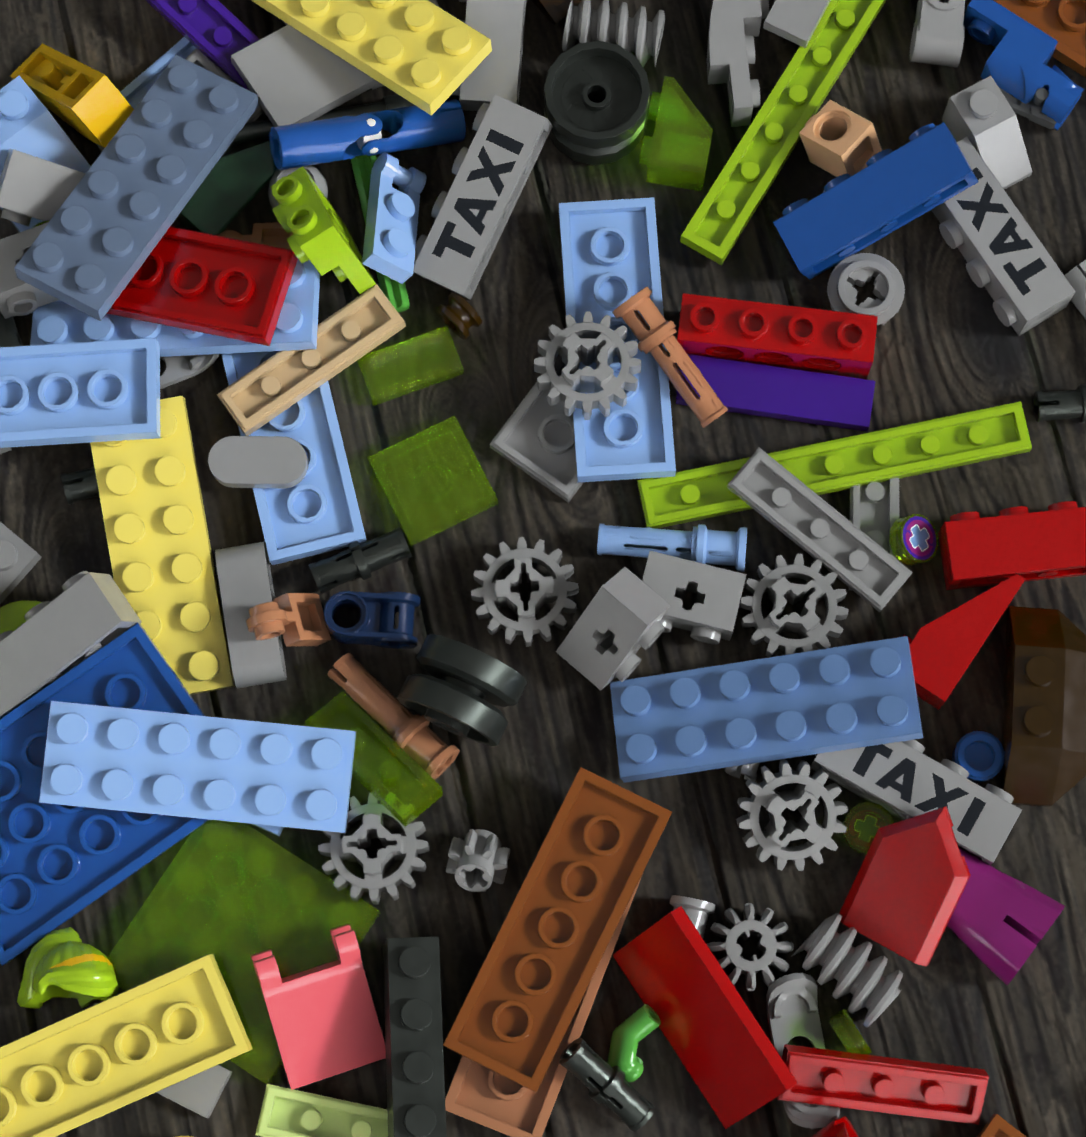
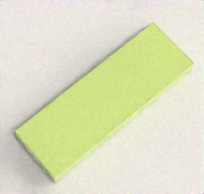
[255,1084,388,1137]

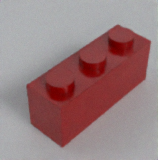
[938,501,1086,590]

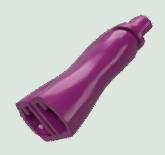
[947,846,1065,986]

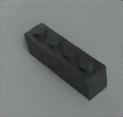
[382,937,447,1137]

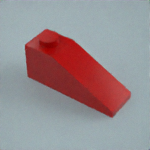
[903,574,1026,710]

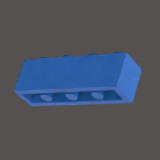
[773,122,979,280]

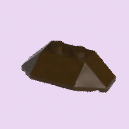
[1000,606,1086,807]

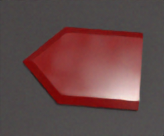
[839,806,971,967]

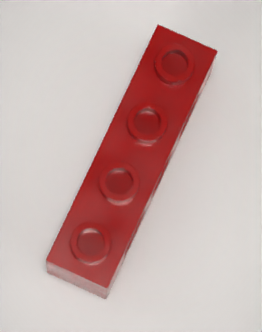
[677,293,878,379]

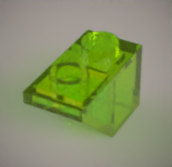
[639,76,713,191]

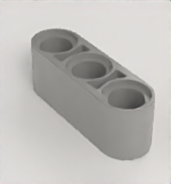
[215,542,287,689]

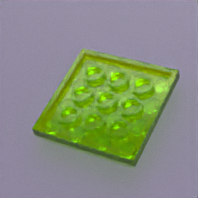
[107,820,381,1084]

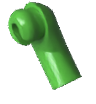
[607,1004,661,1083]

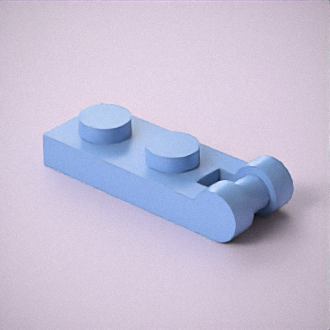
[362,152,427,284]

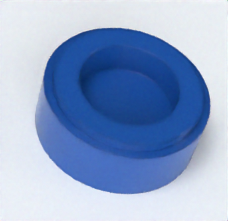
[952,731,1004,783]

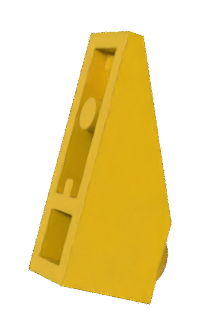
[10,43,134,148]

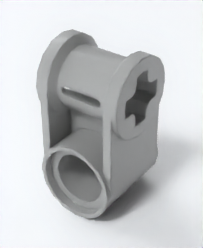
[909,0,965,67]

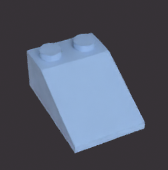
[0,75,91,232]

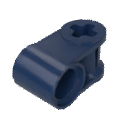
[324,591,420,649]

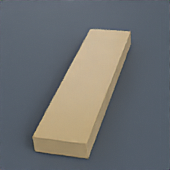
[217,284,406,436]

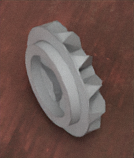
[827,253,905,325]

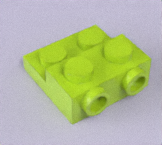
[270,166,376,294]

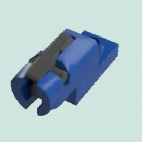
[963,0,1085,131]

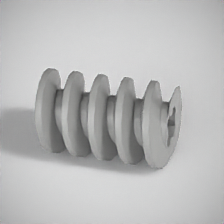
[562,0,665,67]
[791,913,903,1028]

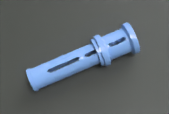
[597,523,747,572]

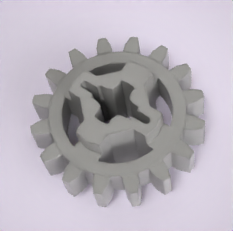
[534,311,641,420]
[471,537,579,647]
[739,553,849,657]
[736,759,848,871]
[318,792,430,905]

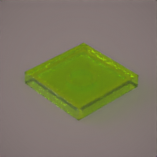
[367,415,498,546]

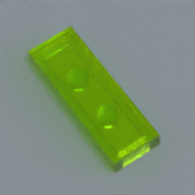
[305,691,443,827]

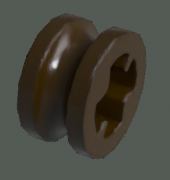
[435,292,482,340]

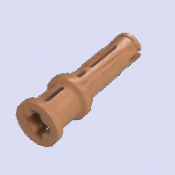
[612,286,729,428]
[328,653,460,782]

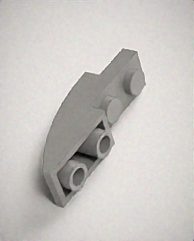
[706,0,769,127]

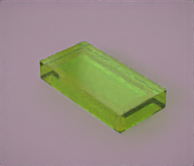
[357,326,464,406]

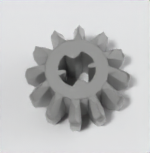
[707,903,794,992]

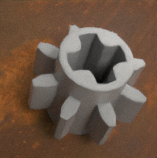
[446,829,510,892]

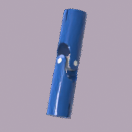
[270,99,466,170]

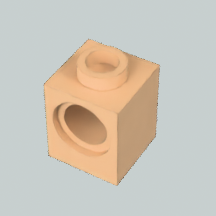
[799,100,882,177]

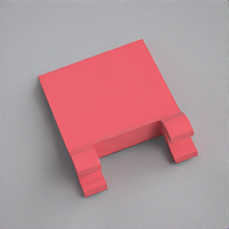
[251,924,386,1090]

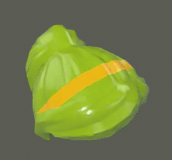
[17,927,119,1009]

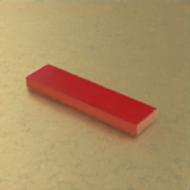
[777,1044,989,1125]

